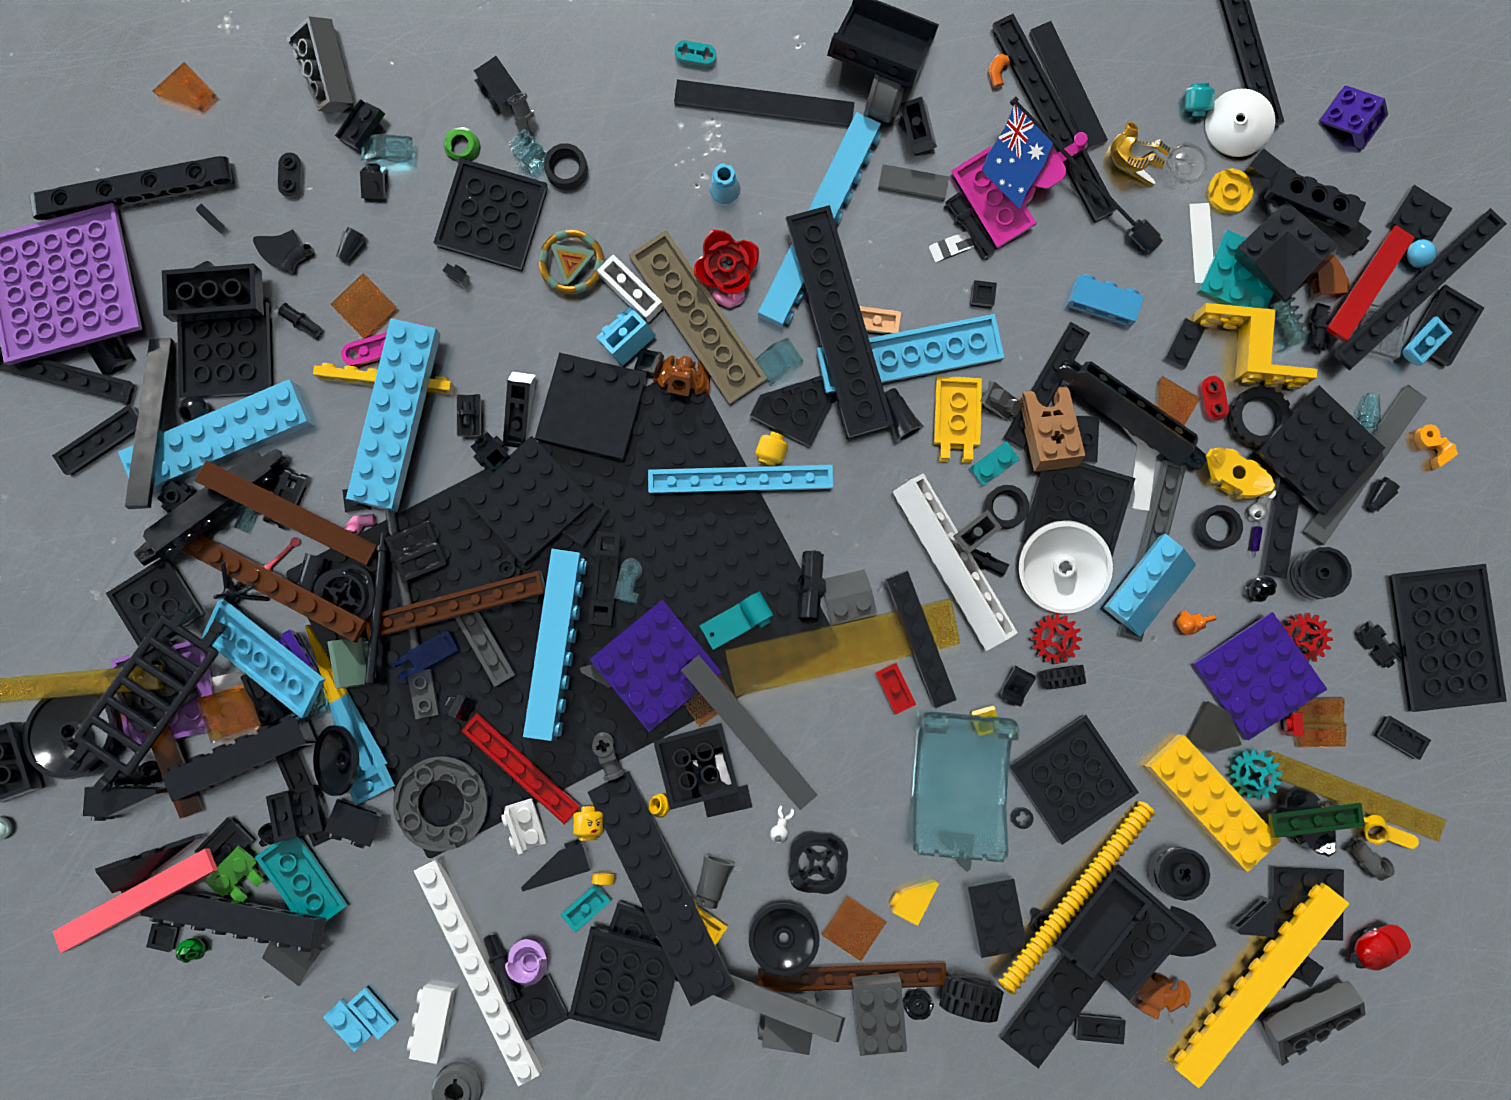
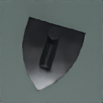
[1170,906,1217,957]

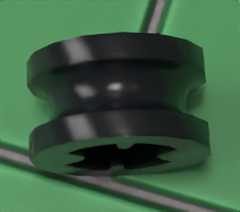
[1012,807,1034,829]

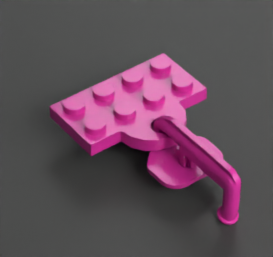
[951,132,1088,249]

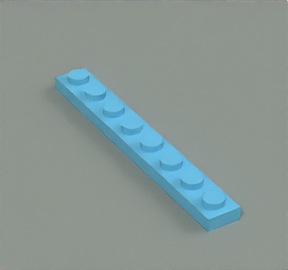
[648,465,833,494]

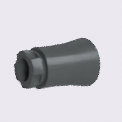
[695,855,735,909]

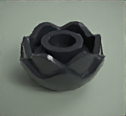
[1249,576,1277,602]
[904,990,934,1020]

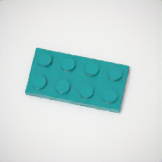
[255,837,348,921]

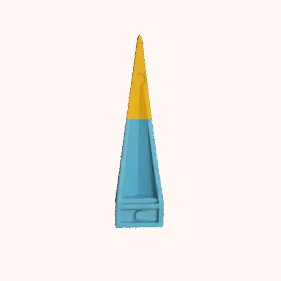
[305,625,395,805]

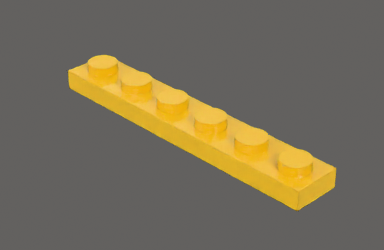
[313,363,455,395]

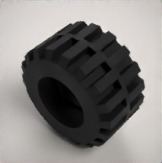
[939,975,1004,1023]

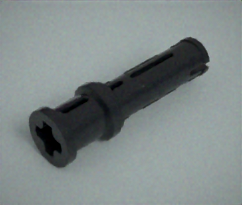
[945,192,996,258]

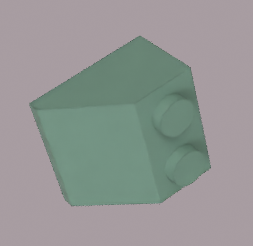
[328,637,376,689]

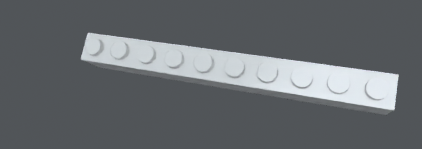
[414,858,543,1086]

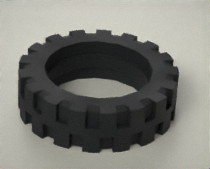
[1228,386,1293,448]

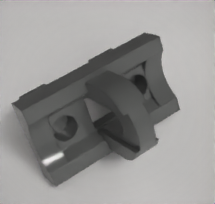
[980,381,1022,420]

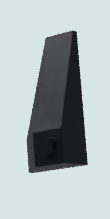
[95,834,203,894]

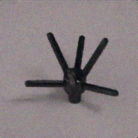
[213,561,269,603]

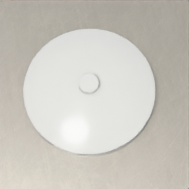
[1019,521,1113,613]

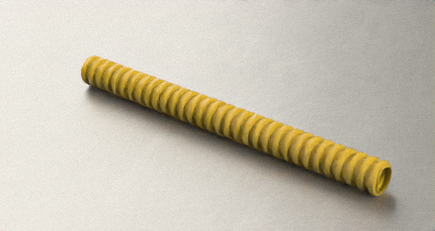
[998,801,1156,995]

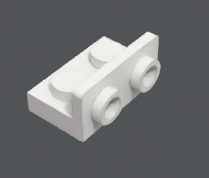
[502,798,547,856]

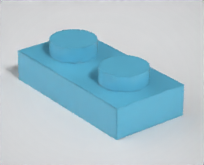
[347,987,397,1040]
[323,999,373,1052]

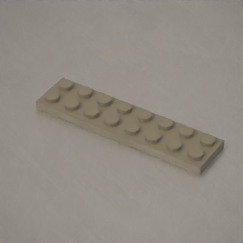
[628,230,767,405]

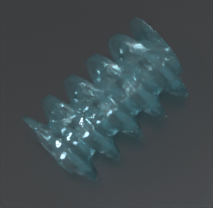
[1268,297,1311,349]

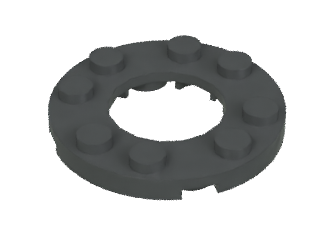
[393,756,488,852]

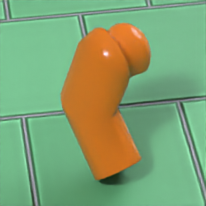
[988,54,1010,88]

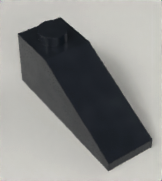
[503,372,535,447]
[521,839,592,892]

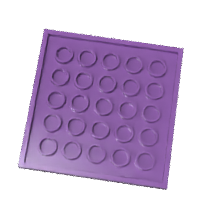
[0,203,142,366]

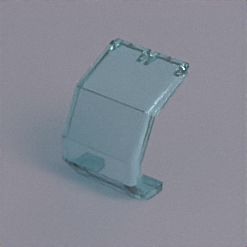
[913,712,1020,862]

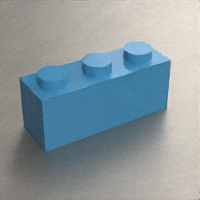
[1067,274,1144,326]

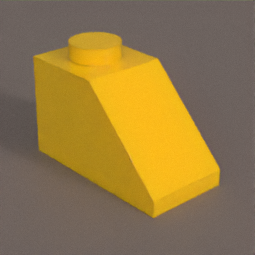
[890,879,939,926]

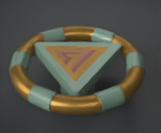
[538,229,605,294]

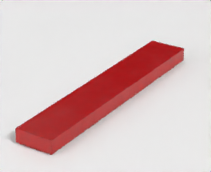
[1325,225,1415,343]
[461,713,581,825]

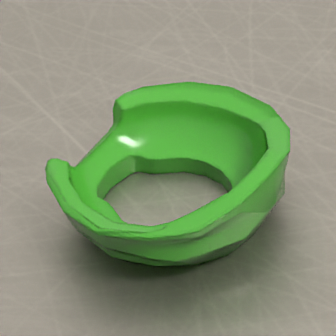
[443,127,480,161]

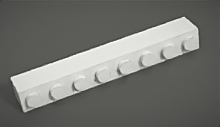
[893,474,1018,651]

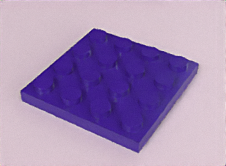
[589,600,722,732]
[1193,612,1327,741]

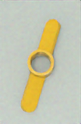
[1358,815,1419,849]

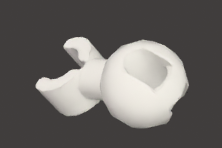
[1249,490,1276,521]
[770,806,794,844]

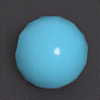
[1407,239,1437,268]

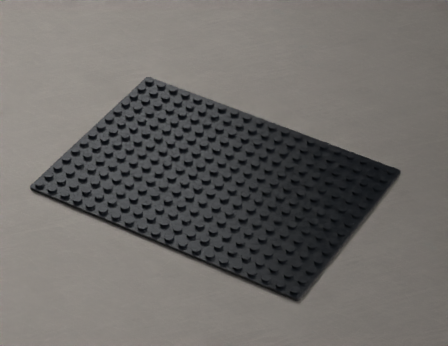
[286,367,839,859]

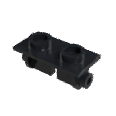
[1357,621,1402,668]

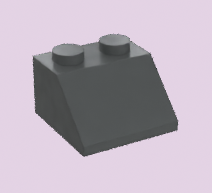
[824,569,877,624]
[262,941,329,986]

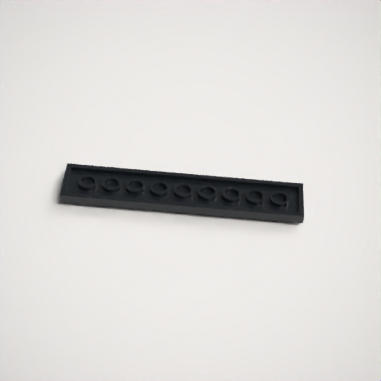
[785,205,894,437]
[587,771,734,1007]

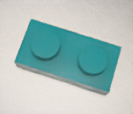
[969,441,1020,487]
[560,884,612,933]

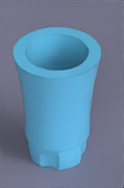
[709,163,741,204]

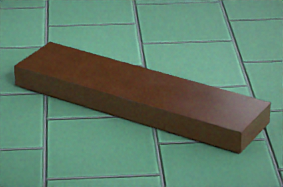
[145,723,204,819]

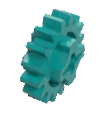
[1230,749,1284,801]

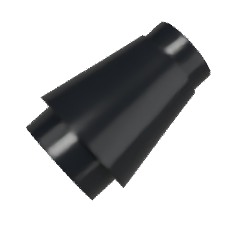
[336,227,364,262]
[1367,476,1400,512]

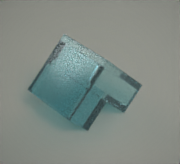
[755,338,804,383]

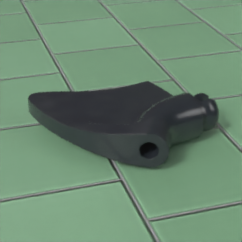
[253,229,313,273]

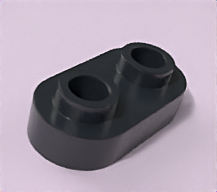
[278,152,303,199]

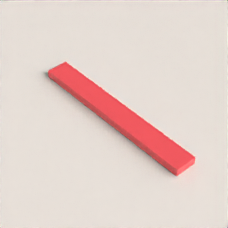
[53,849,218,953]

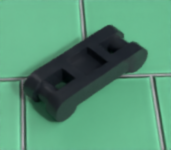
[263,467,309,530]

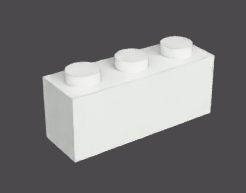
[597,255,663,324]
[407,984,455,1064]

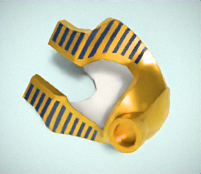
[1110,121,1171,186]

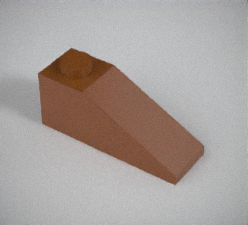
[1311,256,1350,300]

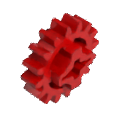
[1283,613,1333,662]
[1030,614,1082,664]

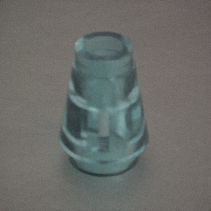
[1357,393,1381,428]

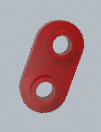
[1199,376,1229,422]

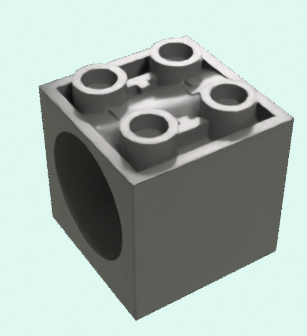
[757,992,817,1055]

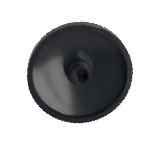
[23,686,117,780]

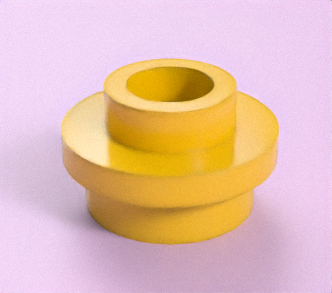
[649,794,670,818]

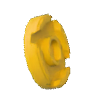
[1207,168,1254,214]

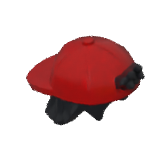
[1350,924,1411,971]

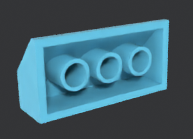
[1103,534,1196,637]

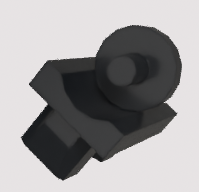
[457,394,481,437]

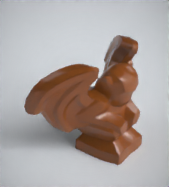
[653,355,710,396]
[1137,973,1191,1020]

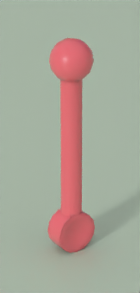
[263,537,301,571]

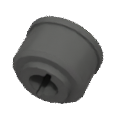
[863,74,905,123]
[431,1061,484,1100]

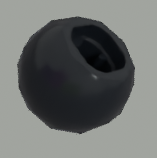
[178,396,209,423]

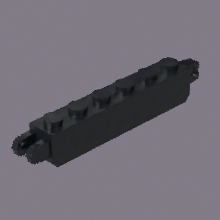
[1057,358,1207,470]
[134,448,288,566]

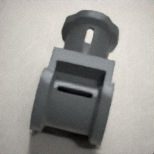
[592,732,624,781]

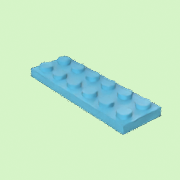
[201,599,325,718]

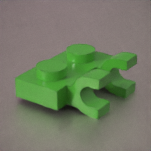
[205,845,264,902]

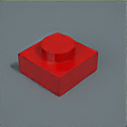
[1283,713,1304,736]

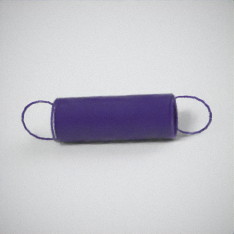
[1250,523,1263,558]

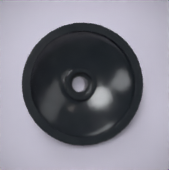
[313,725,359,796]
[749,903,820,976]

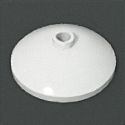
[1205,89,1275,157]

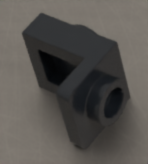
[360,163,387,199]
[1001,665,1036,707]
[255,696,294,726]

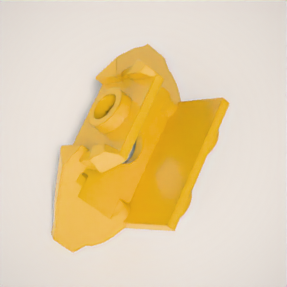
[1206,448,1276,499]

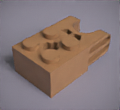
[1020,387,1085,472]

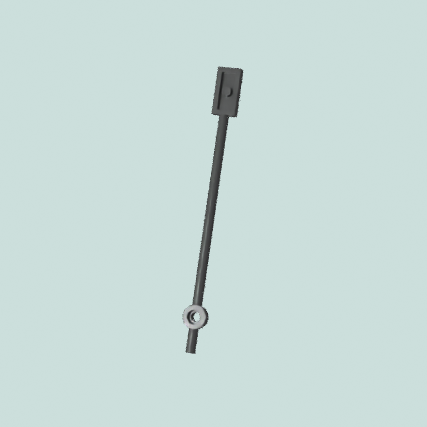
[385,509,440,719]

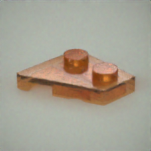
[152,62,217,111]
[1157,376,1200,425]

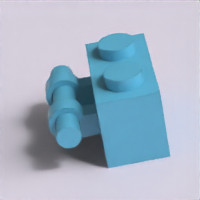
[596,307,656,366]

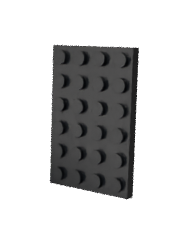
[1392,564,1507,712]

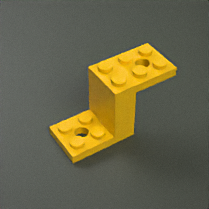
[1194,303,1318,389]

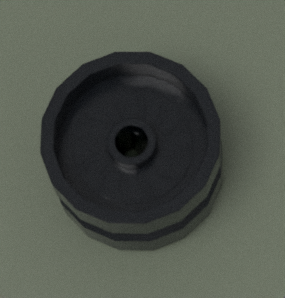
[1291,547,1352,600]
[1151,846,1210,901]

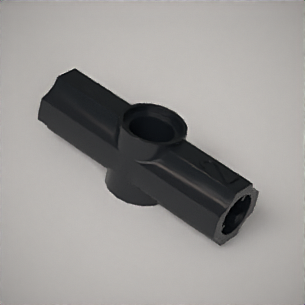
[796,550,826,622]

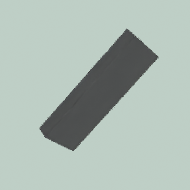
[878,164,949,200]

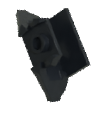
[1278,785,1336,857]

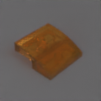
[331,273,396,338]
[1295,697,1347,747]

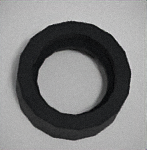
[544,143,587,189]
[984,485,1029,529]
[1196,505,1243,549]

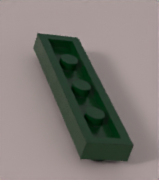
[1268,803,1365,838]

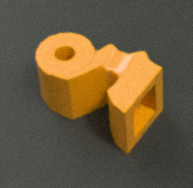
[1414,424,1458,470]

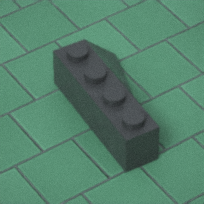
[286,16,353,113]
[1263,980,1366,1066]

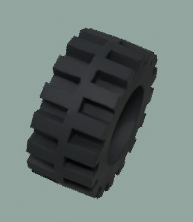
[1042,665,1086,690]

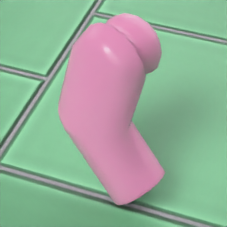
[712,290,745,308]
[344,514,376,535]

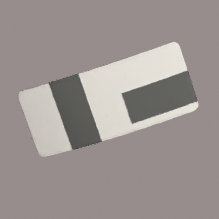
[929,231,974,262]

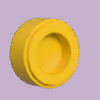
[591,873,615,885]

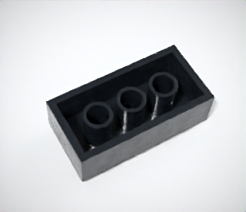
[162,263,264,322]

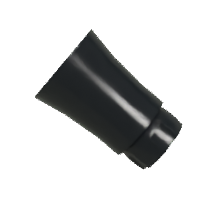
[885,388,924,443]

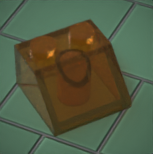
[196,685,260,743]

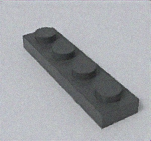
[455,611,516,687]

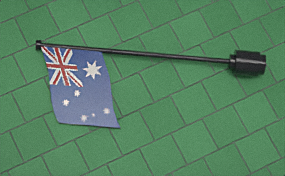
[982,96,1163,253]

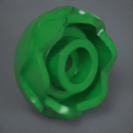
[175,938,206,963]

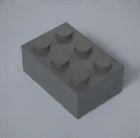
[852,973,907,1056]

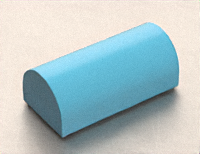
[1402,316,1452,366]

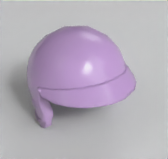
[505,939,547,986]

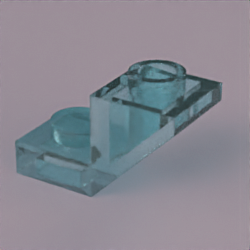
[361,134,412,163]

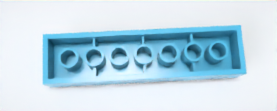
[346,318,441,512]
[118,379,313,493]
[523,549,587,741]

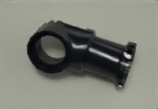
[1307,303,1331,351]
[114,761,162,786]

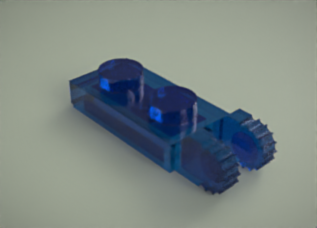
[390,630,458,681]

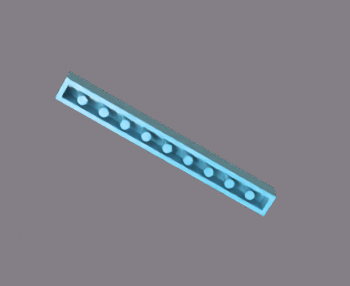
[758,112,882,329]

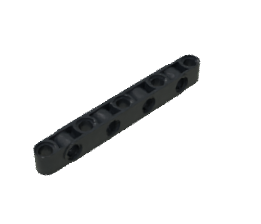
[29,156,233,220]

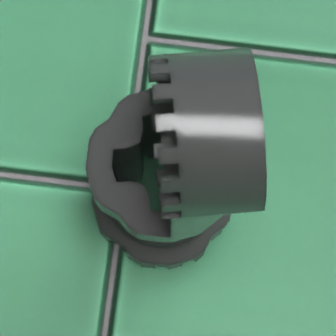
[507,93,534,142]
[1346,837,1395,881]

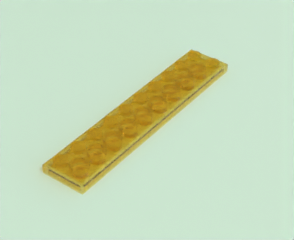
[725,598,961,696]

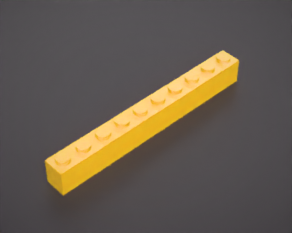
[1174,883,1350,1088]

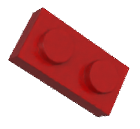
[875,663,916,715]

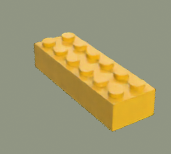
[1144,735,1281,872]

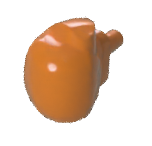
[1176,610,1217,635]

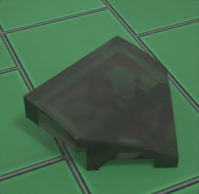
[1188,701,1242,754]

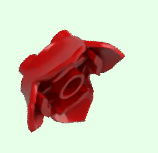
[694,229,759,294]

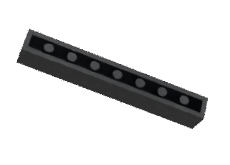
[140,890,326,952]

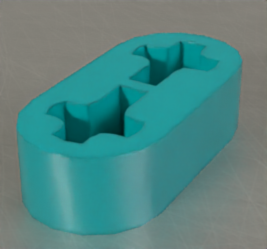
[675,40,717,68]

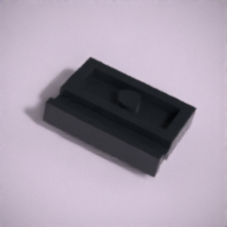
[335,99,385,150]
[194,817,254,867]

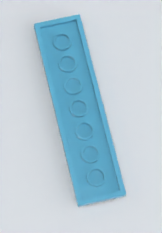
[817,314,1005,394]

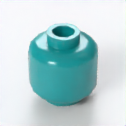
[1185,83,1215,117]

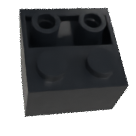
[324,799,381,849]

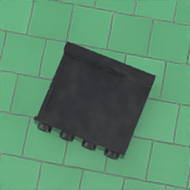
[827,0,939,89]

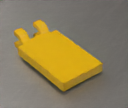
[933,376,982,464]

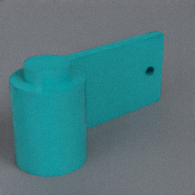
[699,591,774,651]

